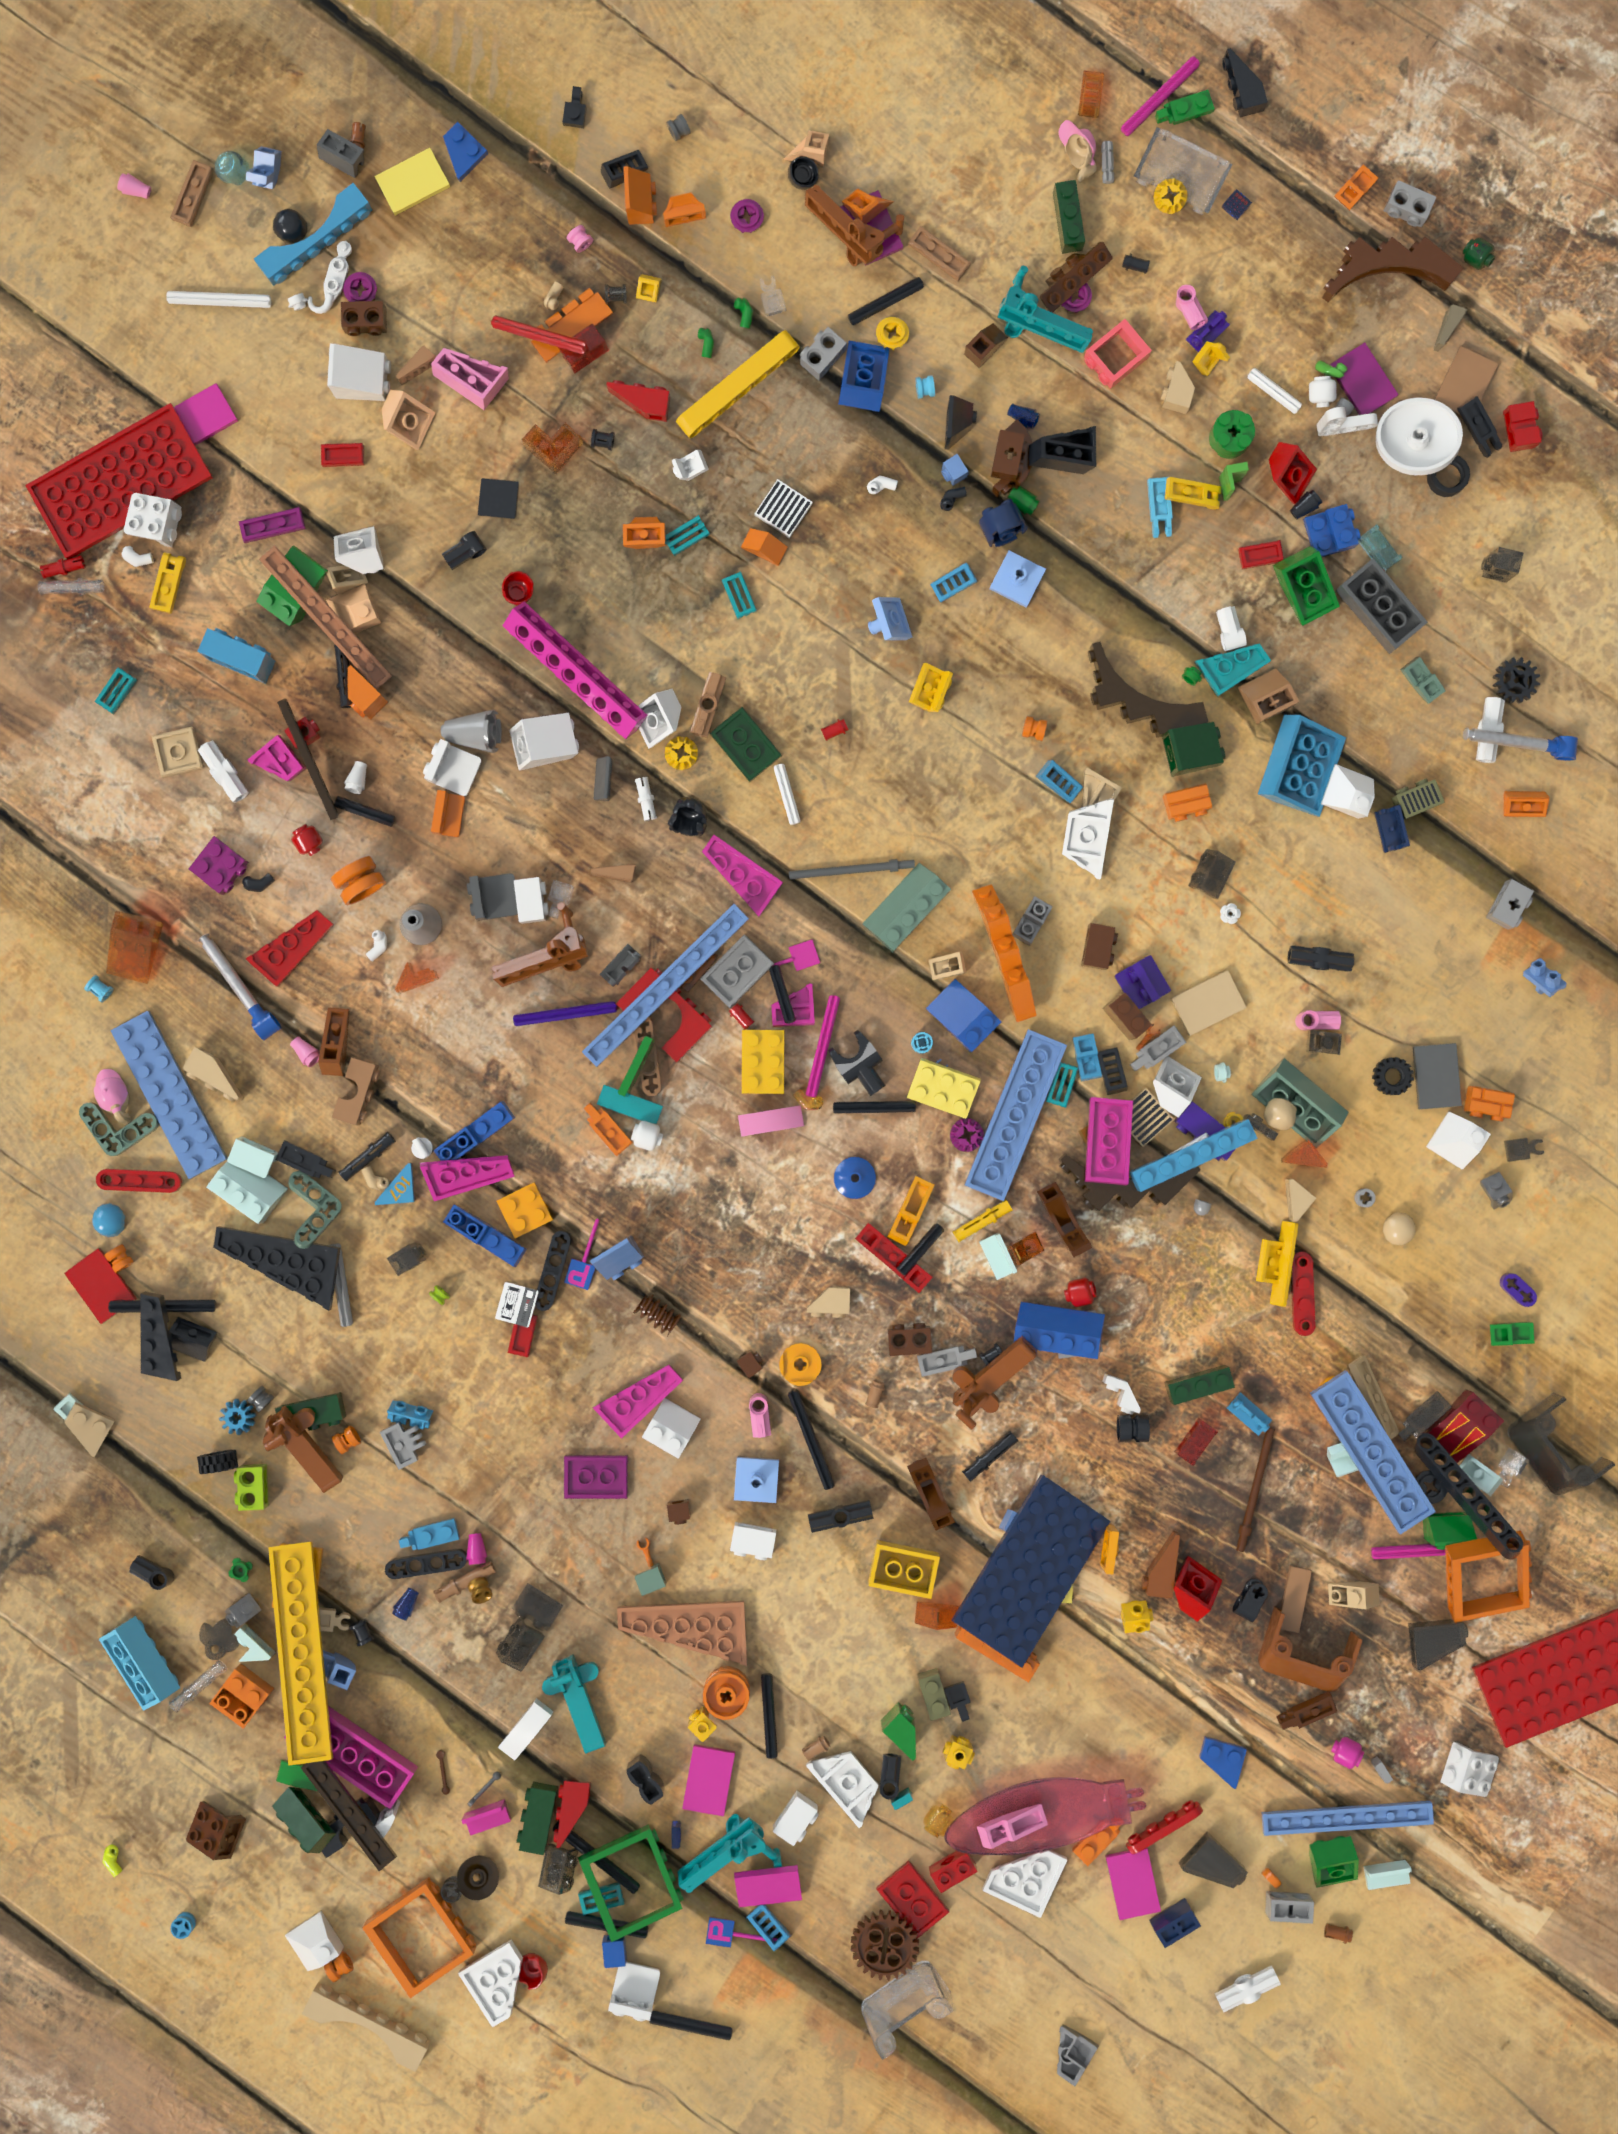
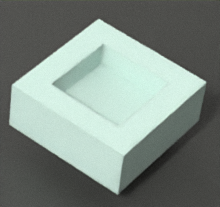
[53,1393,84,1420]

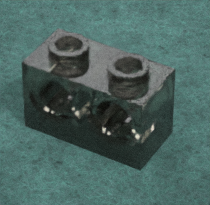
[1481,547,1524,583]
[387,1242,426,1276]

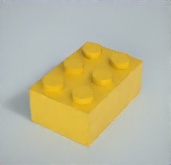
[742,1030,785,1094]
[868,1540,940,1599]

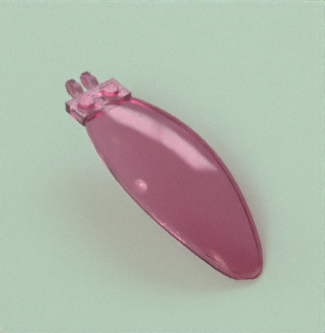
[944,1777,1146,1855]

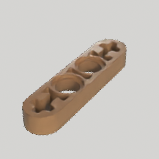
[634,1017,662,1097]

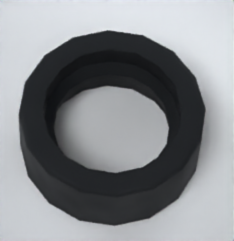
[1427,455,1470,497]

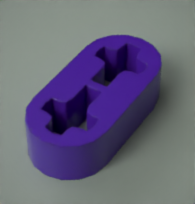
[1500,1273,1537,1307]

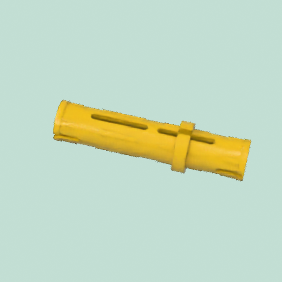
[952,1199,1013,1243]

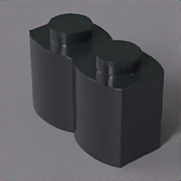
[627,1754,665,1805]

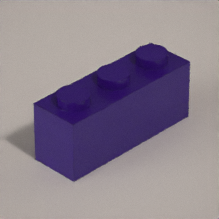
[1174,1101,1235,1161]

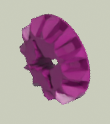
[730,199,764,233]
[343,272,377,302]
[1061,283,1092,313]
[950,1118,984,1152]

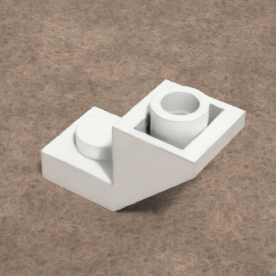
[1102,1373,1141,1415]

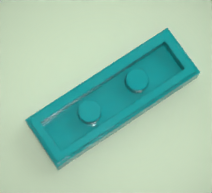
[597,1085,663,1124]

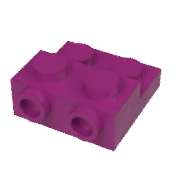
[188,836,249,895]

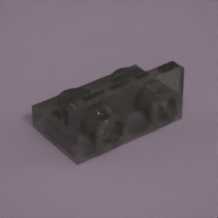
[1189,849,1236,899]
[512,1583,563,1631]
[496,1618,545,1672]
[538,1843,578,1895]

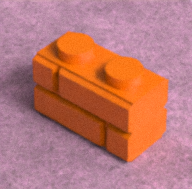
[1163,783,1212,822]
[1464,1086,1515,1122]

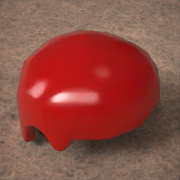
[502,571,534,606]
[519,1953,548,1990]

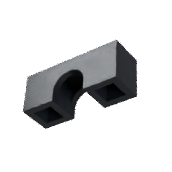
[321,1796,380,1858]

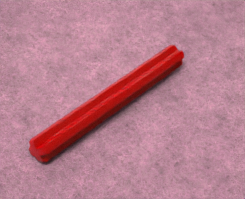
[491,315,587,354]

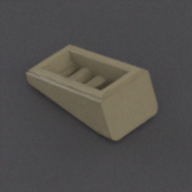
[1434,304,1467,352]

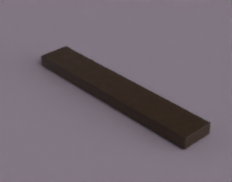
[277,699,339,820]
[301,1761,397,1871]

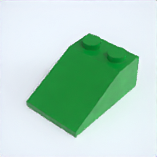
[256,545,328,626]
[1272,546,1340,626]

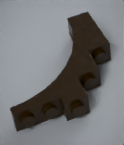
[1088,642,1208,738]
[1058,1154,1201,1211]

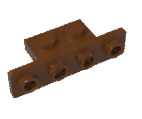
[1040,242,1113,313]

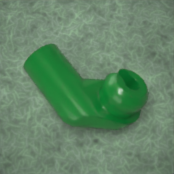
[734,297,753,329]
[698,328,714,358]

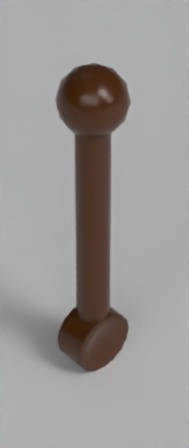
[436,1750,450,1795]

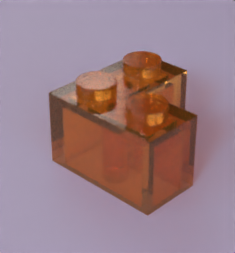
[522,422,583,474]

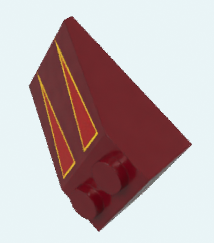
[1426,1389,1504,1463]

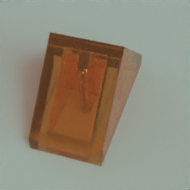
[1281,1140,1328,1168]
[1006,1232,1045,1266]
[915,1601,959,1630]

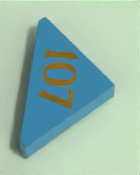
[375,1163,415,1205]

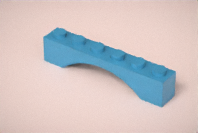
[254,183,372,286]
[1129,1119,1258,1192]

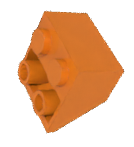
[209,1663,275,1729]

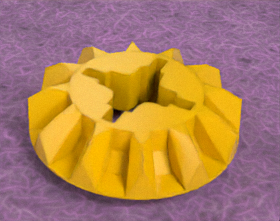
[1154,178,1187,214]
[876,317,909,350]
[665,736,698,770]

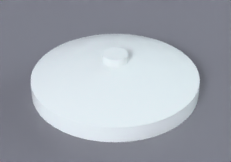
[1376,398,1463,475]

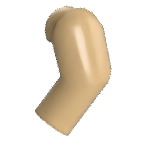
[544,282,564,310]

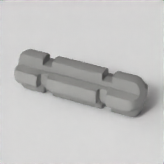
[1101,141,1114,184]

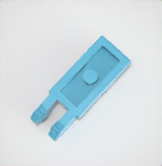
[1147,477,1173,538]

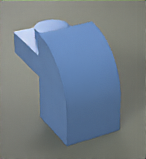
[246,146,281,189]
[323,1650,356,1690]

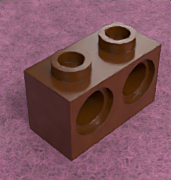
[341,301,387,336]
[887,1323,932,1356]

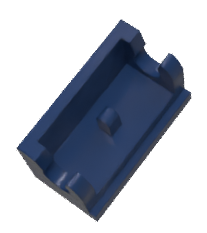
[1374,805,1410,853]
[1149,1898,1201,1948]

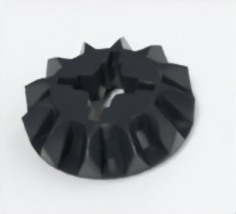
[1416,1470,1447,1504]

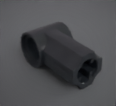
[442,531,487,570]
[129,1555,174,1590]
[879,1753,902,1800]

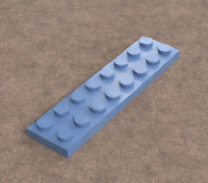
[110,1011,228,1179]
[964,1029,1067,1201]
[1310,1370,1436,1535]

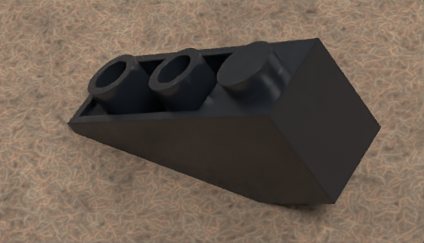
[1222,48,1268,118]

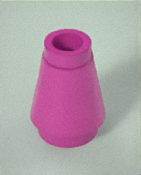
[466,1533,487,1565]

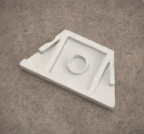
[1062,798,1114,879]
[806,1751,879,1828]

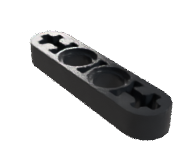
[535,1231,571,1311]
[385,1549,468,1579]

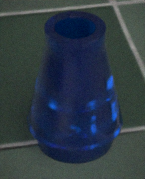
[1007,403,1040,429]
[392,1587,419,1621]

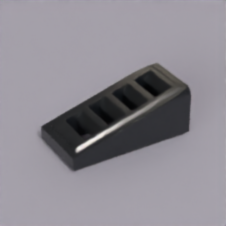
[601,150,648,189]
[1098,1047,1128,1095]

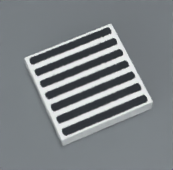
[755,479,813,538]

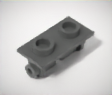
[599,944,642,987]

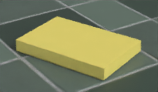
[375,148,450,215]

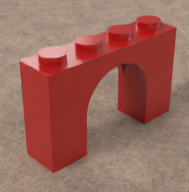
[616,968,712,1063]

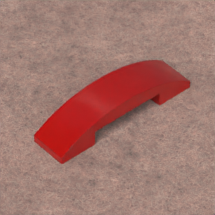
[855,1223,933,1293]

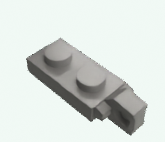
[1130,1025,1187,1071]
[917,1346,977,1377]

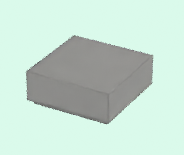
[1371,1756,1393,1784]

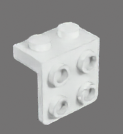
[124,493,182,547]
[423,739,482,796]
[1440,1742,1499,1797]
[608,1961,660,2021]

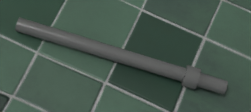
[789,859,915,879]

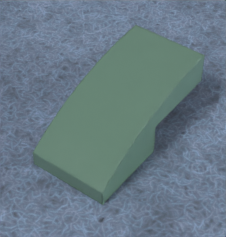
[1400,657,1446,704]

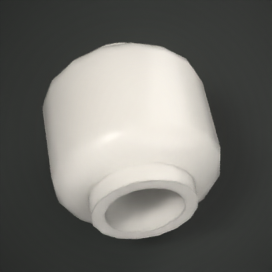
[1309,376,1337,408]
[631,1121,663,1151]

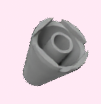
[441,710,502,753]
[400,903,442,945]

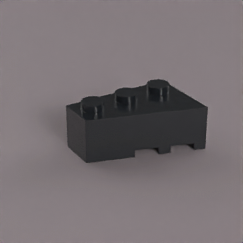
[1029,426,1096,474]

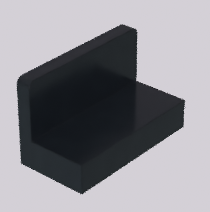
[169,1317,217,1362]

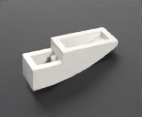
[498,1698,553,1761]

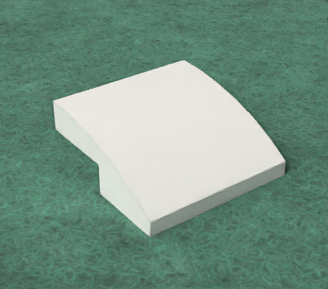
[375,1799,400,1837]

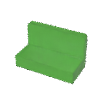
[1219,462,1249,501]

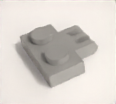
[380,1422,427,1470]

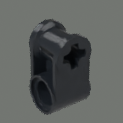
[1232,1578,1268,1622]

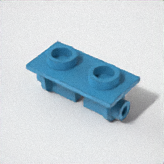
[1227,1392,1272,1436]
[387,1400,434,1430]

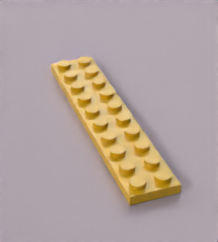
[268,1541,333,1766]

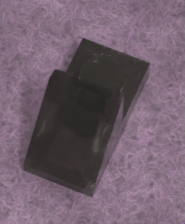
[1306,1030,1342,1055]

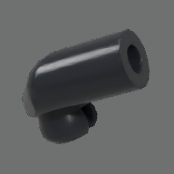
[940,486,967,511]
[242,873,275,892]

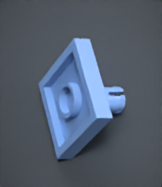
[989,550,1046,608]
[868,597,912,640]
[734,1457,779,1503]

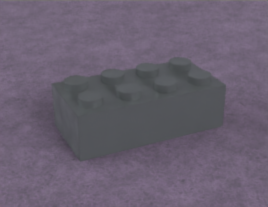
[1336,558,1428,654]

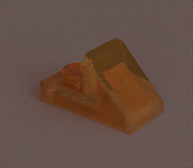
[395,962,439,994]

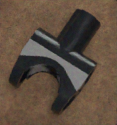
[828,1030,886,1096]

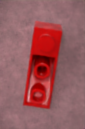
[606,380,670,422]
[553,1780,591,1848]

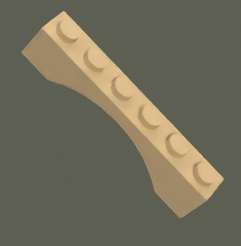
[302,1983,430,2072]

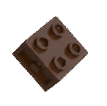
[186,1801,246,1860]

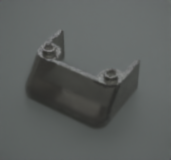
[1507,1393,1615,1495]

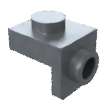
[1480,1172,1513,1209]
[225,1593,262,1628]

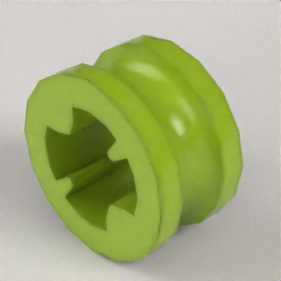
[429,1285,450,1305]

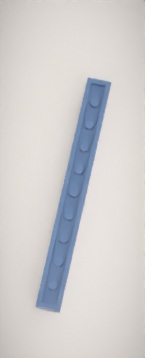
[582,904,749,1067]

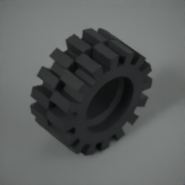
[1372,1057,1414,1095]
[197,1450,238,1474]

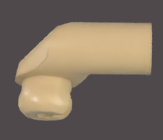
[361,1166,389,1191]

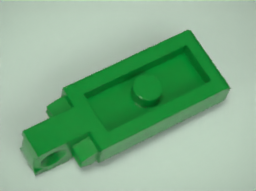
[1155,90,1215,125]

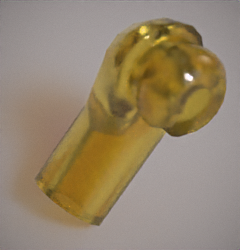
[792,1089,824,1110]

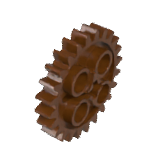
[850,1910,919,1981]

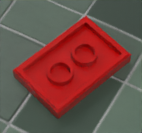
[64,1248,137,1324]
[876,1861,949,1939]

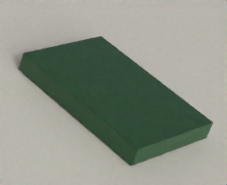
[710,707,782,782]

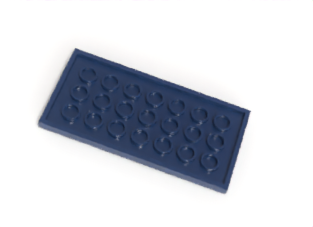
[951,1475,1111,1668]

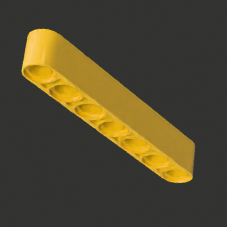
[676,330,800,439]

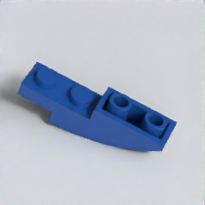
[433,1101,515,1161]
[443,1204,527,1267]

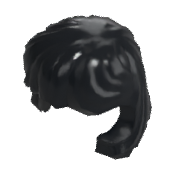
[667,797,707,837]

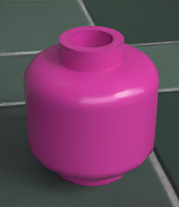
[1331,1737,1364,1769]

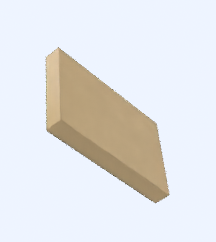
[1171,970,1247,1036]

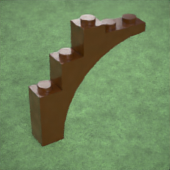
[1322,237,1464,303]

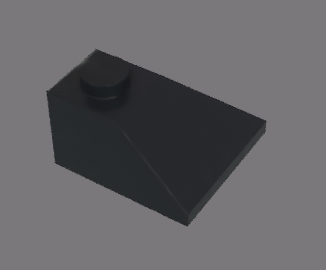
[944,395,977,450]

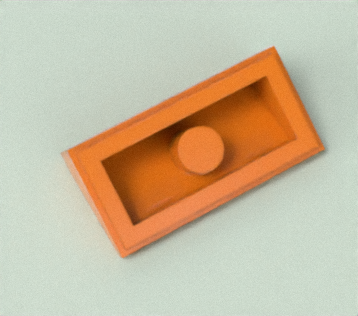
[1504,791,1550,817]

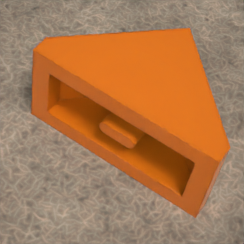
[741,528,788,566]

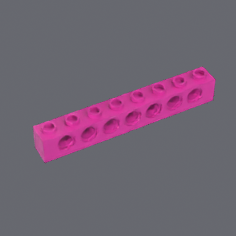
[502,602,648,739]

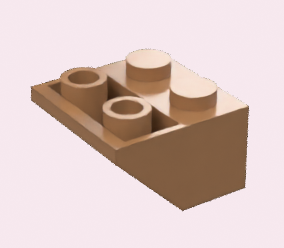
[1238,669,1299,725]

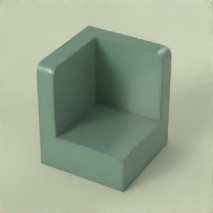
[635,1563,667,1596]

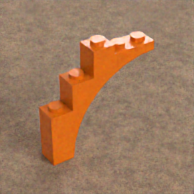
[972,884,1037,1022]

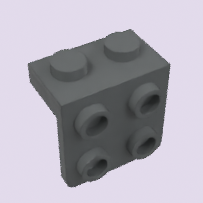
[467,873,518,921]

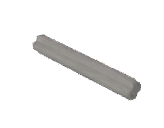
[329,1243,353,1327]

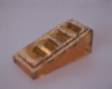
[1078,70,1104,118]

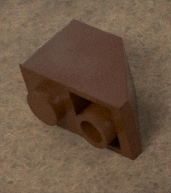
[964,323,1008,368]

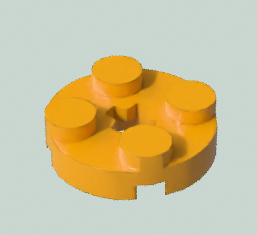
[779,1343,822,1386]

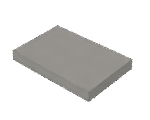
[700,934,774,1009]

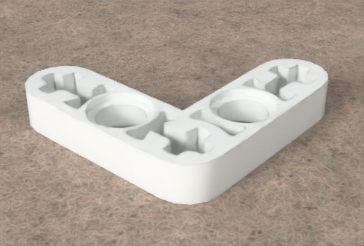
[1317,407,1378,436]

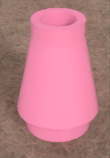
[117,173,151,199]
[290,1037,320,1067]

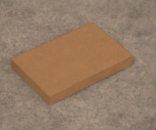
[1434,346,1498,418]

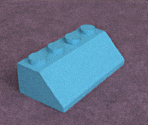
[99,1616,180,1711]

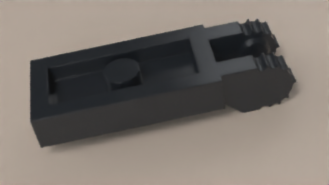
[1457,396,1502,458]

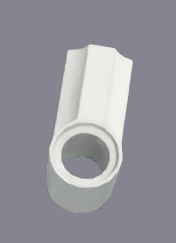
[1216,606,1247,651]

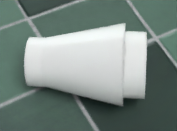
[344,761,367,794]

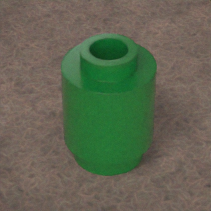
[1008,486,1040,515]

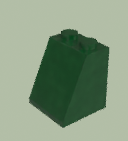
[1162,722,1226,777]

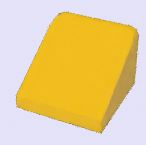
[636,274,662,303]

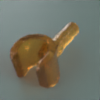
[1136,1024,1161,1051]

